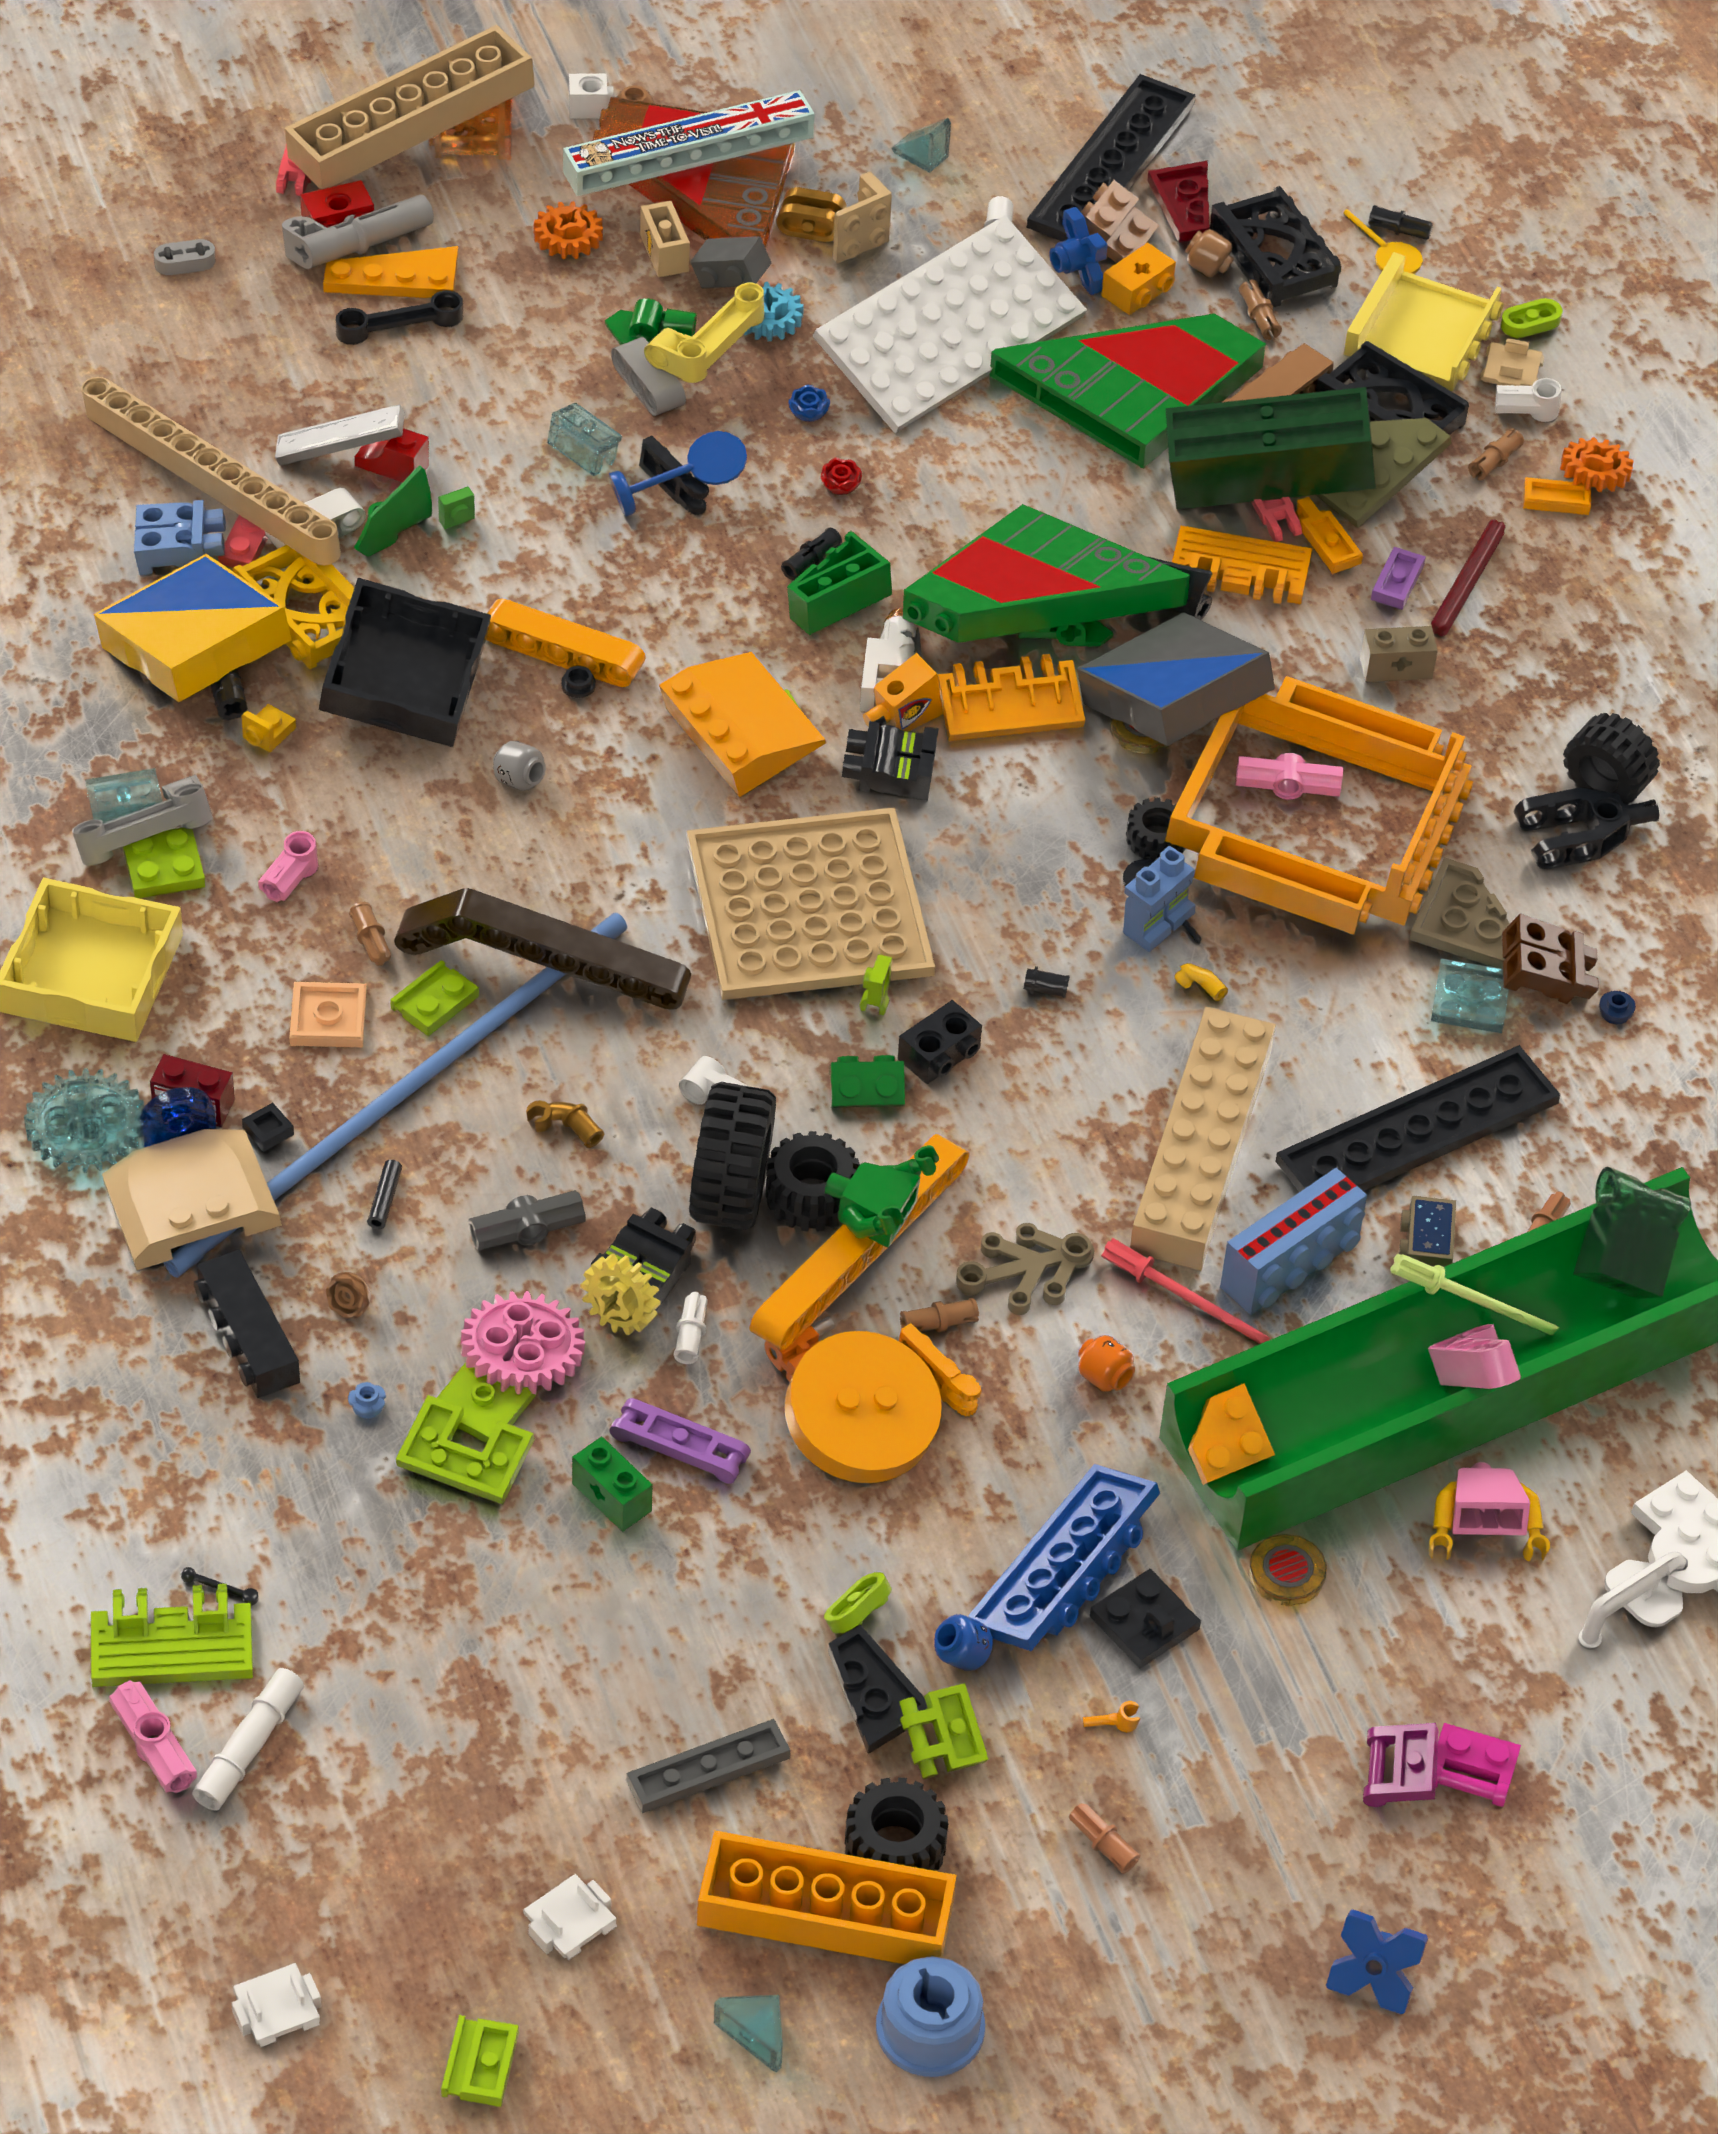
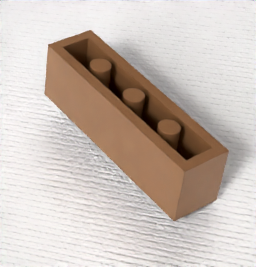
[1223,343,1334,402]

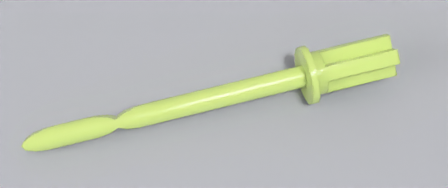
[1390,1254,1559,1336]

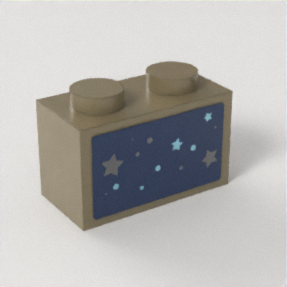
[1398,1196,1456,1267]

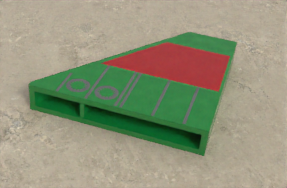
[989,313,1266,469]
[903,504,1190,643]

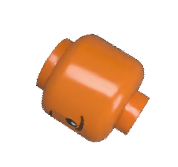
[1078,1335,1135,1392]

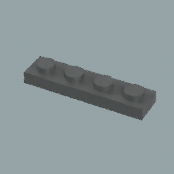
[626,1719,791,1813]

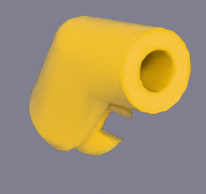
[1174,963,1228,1001]

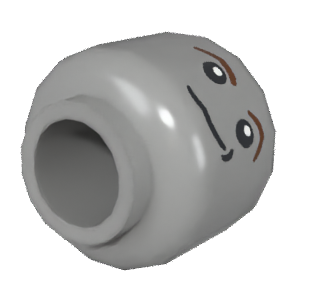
[493,741,546,791]

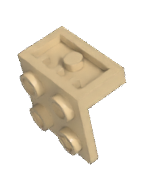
[833,171,892,263]

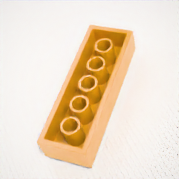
[697,1830,957,1964]

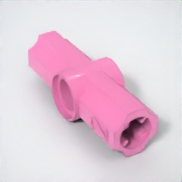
[1235,753,1343,800]
[109,1680,197,1794]

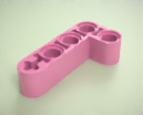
[1428,1324,1521,1389]

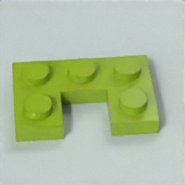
[396,1395,534,1505]

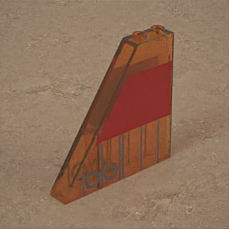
[593,97,796,249]

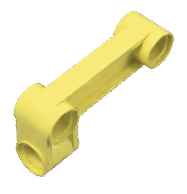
[644,283,764,383]

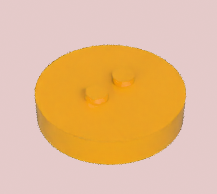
[785,1331,942,1483]

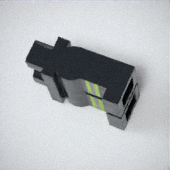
[842,721,939,801]
[591,1207,696,1311]

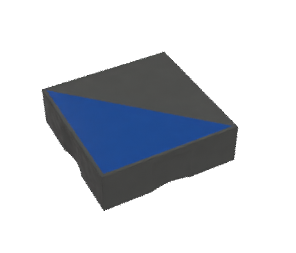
[1077,612,1275,746]

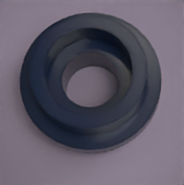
[1599,991,1636,1025]

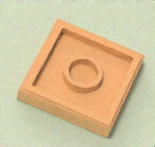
[289,982,367,1048]

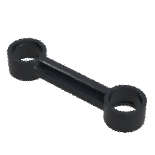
[335,290,463,345]

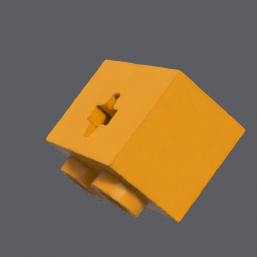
[1101,242,1176,315]

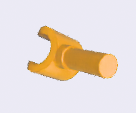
[1083,1701,1141,1733]

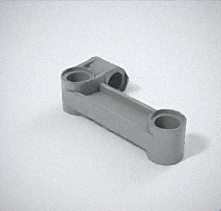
[72,775,213,866]

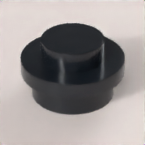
[561,666,596,698]

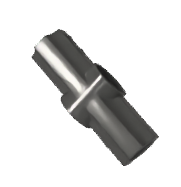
[468,1190,586,1251]

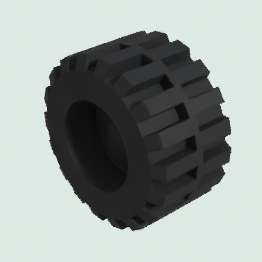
[1563,713,1660,805]
[766,1131,860,1232]
[844,1777,949,1871]

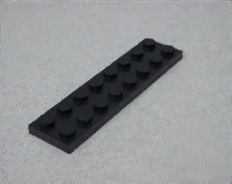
[1026,74,1196,241]
[1275,1045,1561,1192]

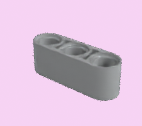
[611,337,686,416]

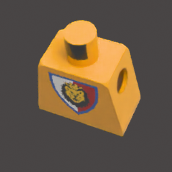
[863,653,943,731]

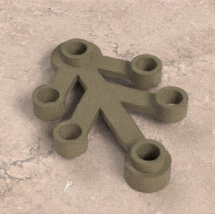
[956,1223,1094,1315]

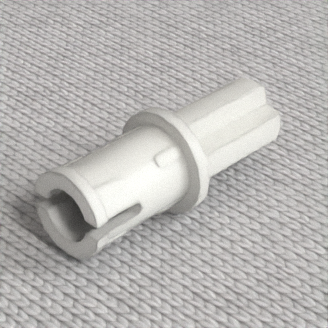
[674,1292,708,1364]

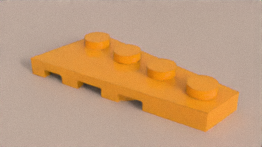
[323,246,458,298]

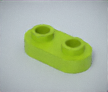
[1501,298,1563,338]
[824,1572,892,1634]

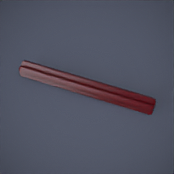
[1431,519,1506,637]

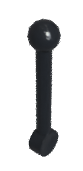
[181,1567,258,1605]

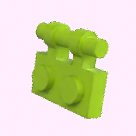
[899,1683,989,1779]

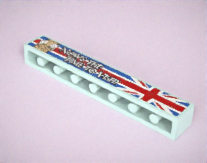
[563,90,815,196]

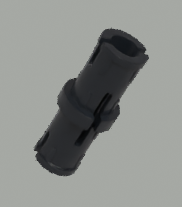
[781,527,842,581]

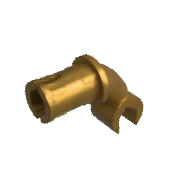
[526,1100,605,1148]

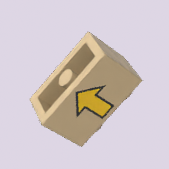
[640,201,690,277]

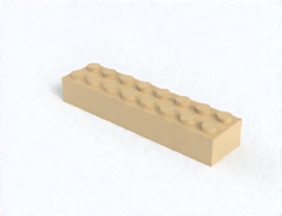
[284,24,535,189]
[1130,1006,1276,1271]

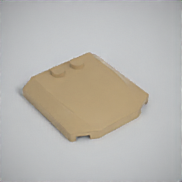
[102,1129,282,1270]

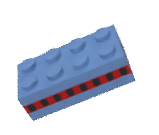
[1220,1168,1367,1315]

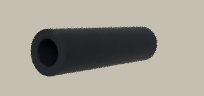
[367,1160,402,1229]

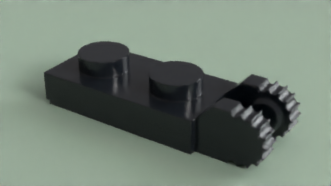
[639,436,709,516]

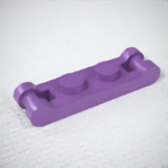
[609,1398,751,1484]

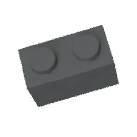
[690,236,772,288]

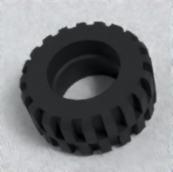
[689,1082,776,1230]

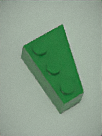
[787,530,892,635]

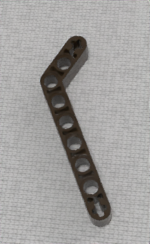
[394,888,691,1010]

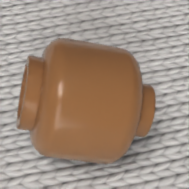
[1185,229,1234,278]

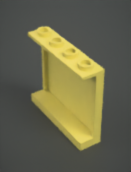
[1344,252,1504,391]

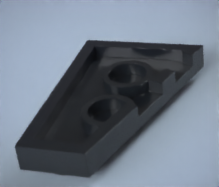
[828,1624,928,1754]

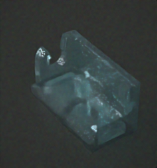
[547,402,622,476]

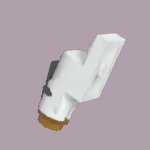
[860,608,922,712]

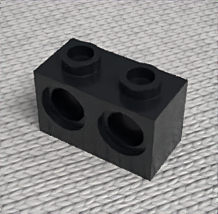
[897,1000,982,1084]

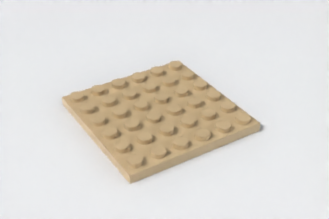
[687,807,935,1000]

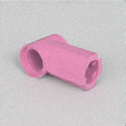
[258,831,318,903]

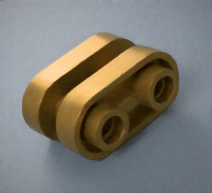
[776,187,847,242]

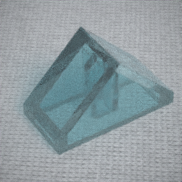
[891,118,951,173]
[713,1995,783,2073]

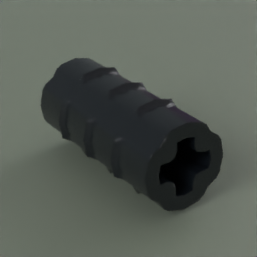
[211,668,248,720]

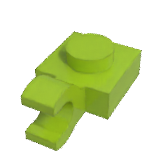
[859,954,892,1016]

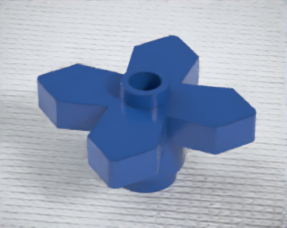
[1049,207,1107,295]
[1326,1909,1428,2014]

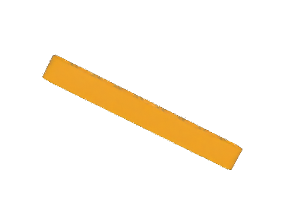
[749,1134,969,1350]

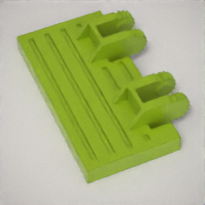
[91,1584,253,1687]

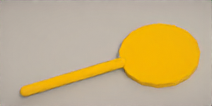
[1343,209,1423,274]

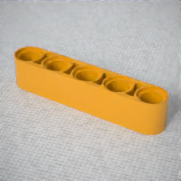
[486,599,646,687]

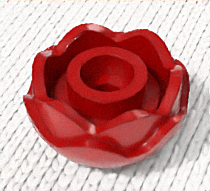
[820,458,862,495]

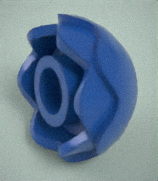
[788,384,830,422]

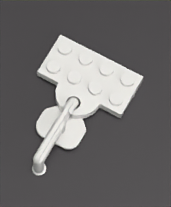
[1578,1471,1718,1649]

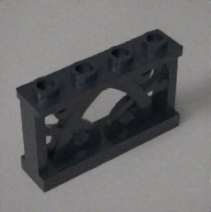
[1209,186,1342,308]
[1316,341,1469,435]

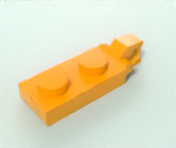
[1295,496,1363,574]

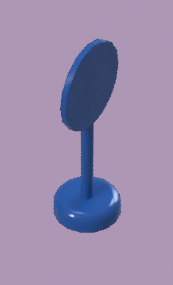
[609,431,747,517]

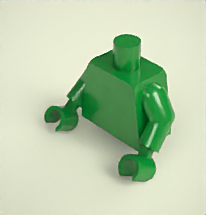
[824,1145,939,1248]

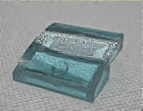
[85,768,163,824]

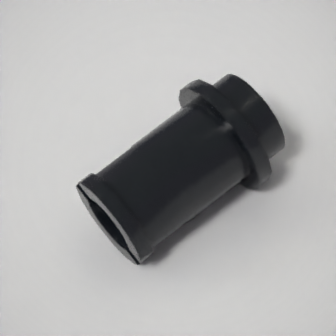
[1023,966,1070,998]

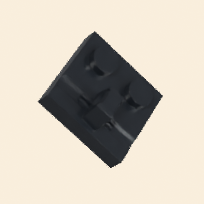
[1089,1568,1201,1669]

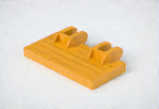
[1172,525,1312,605]
[938,654,1085,741]

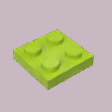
[122,827,205,898]

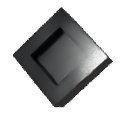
[242,1103,294,1152]

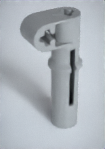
[282,194,434,269]

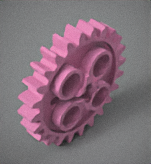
[461,1291,585,1394]

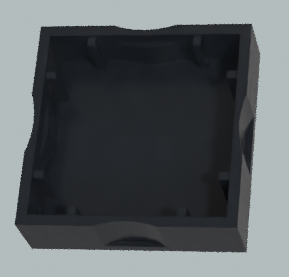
[319,578,491,747]

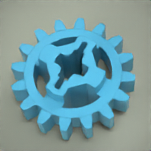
[744,282,804,341]

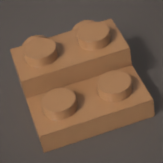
[1081,180,1159,263]

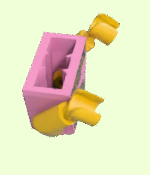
[1428,1462,1550,1561]

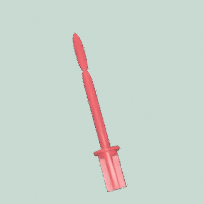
[1101,1238,1270,1344]

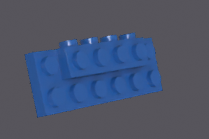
[968,1464,1160,1651]

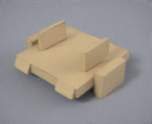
[1480,338,1544,393]

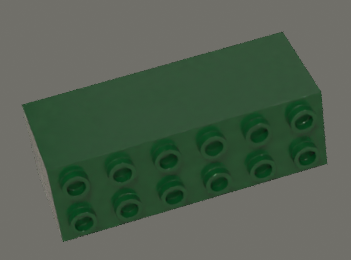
[1166,387,1376,510]

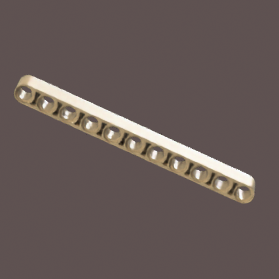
[81,377,341,565]

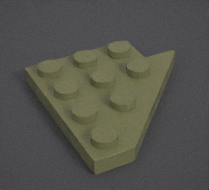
[1316,418,1452,528]

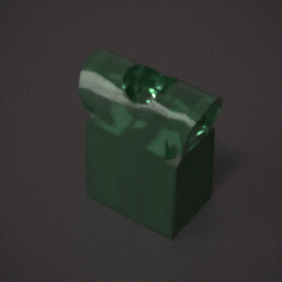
[1573,1166,1691,1299]

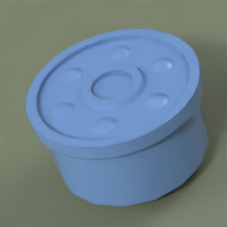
[876,1956,985,2077]

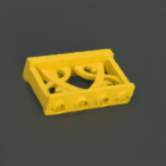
[233,545,355,670]

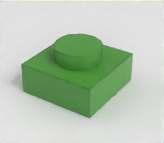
[438,486,475,529]

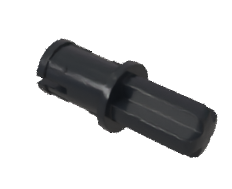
[1368,205,1433,240]

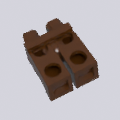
[1502,913,1599,1004]

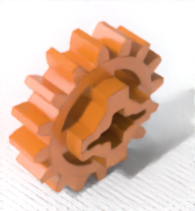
[534,201,603,259]
[1560,437,1634,492]

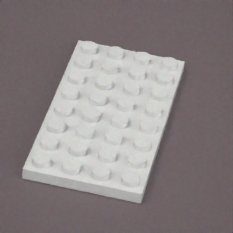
[812,215,1087,433]

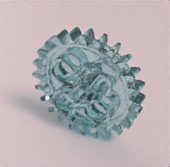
[24,1068,146,1173]

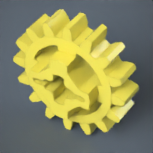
[580,1254,661,1335]

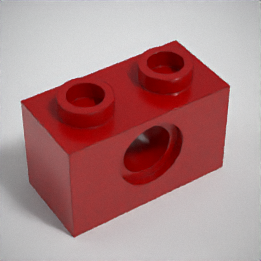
[300,180,374,228]

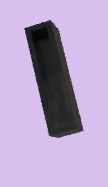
[194,1249,300,1398]

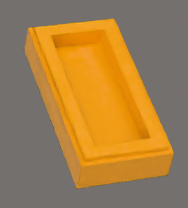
[1523,477,1591,515]

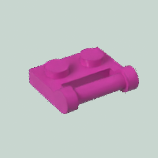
[1436,1723,1521,1807]

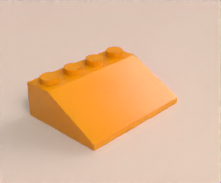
[659,652,826,798]

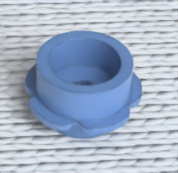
[348,1382,386,1419]

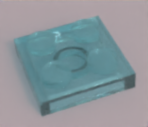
[1431,959,1509,1033]

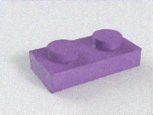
[1371,547,1426,610]

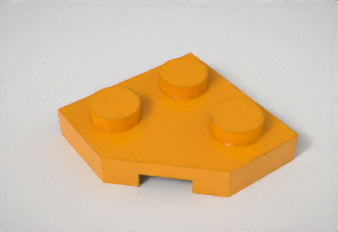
[1188,1383,1275,1485]

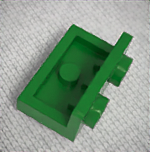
[829,1055,905,1108]

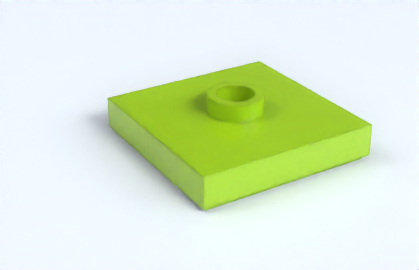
[437,1362,537,1444]

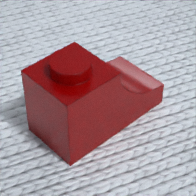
[354,428,429,483]

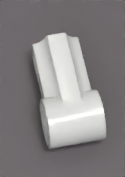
[1495,378,1561,422]
[679,1056,747,1105]

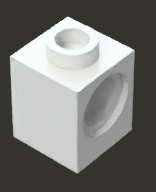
[569,73,614,119]

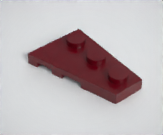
[1147,160,1210,243]

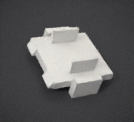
[523,1874,617,1960]
[232,1963,321,2047]

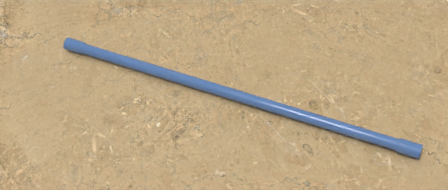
[164,913,627,1278]

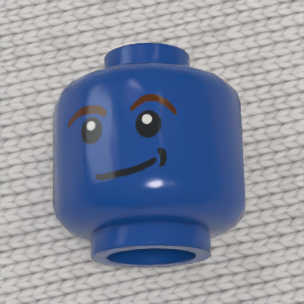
[934,1614,993,1671]

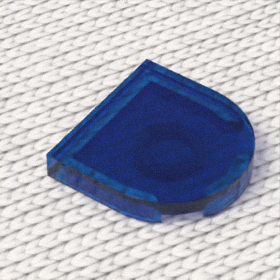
[140,1087,216,1148]

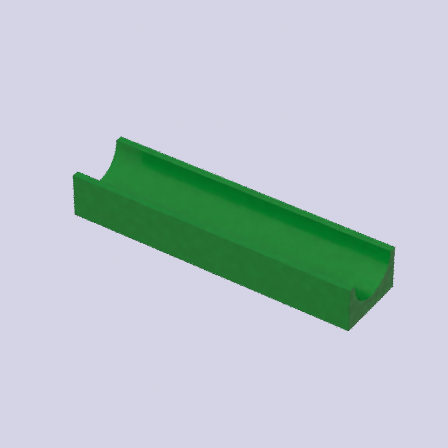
[1159,1167,1718,1551]

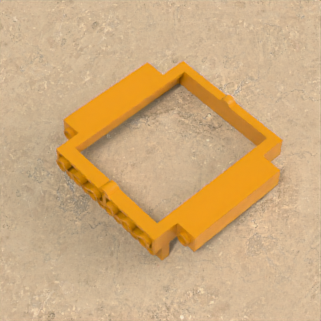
[1165,676,1474,935]

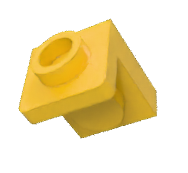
[241,704,296,753]

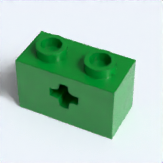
[572,1436,653,1532]

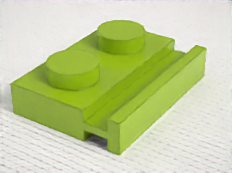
[390,959,479,1036]
[441,2015,519,2107]

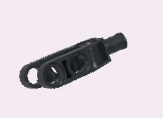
[1514,787,1660,869]

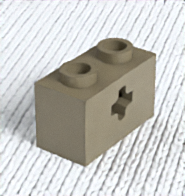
[1360,626,1438,682]

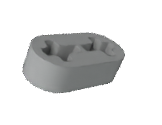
[154,239,216,275]

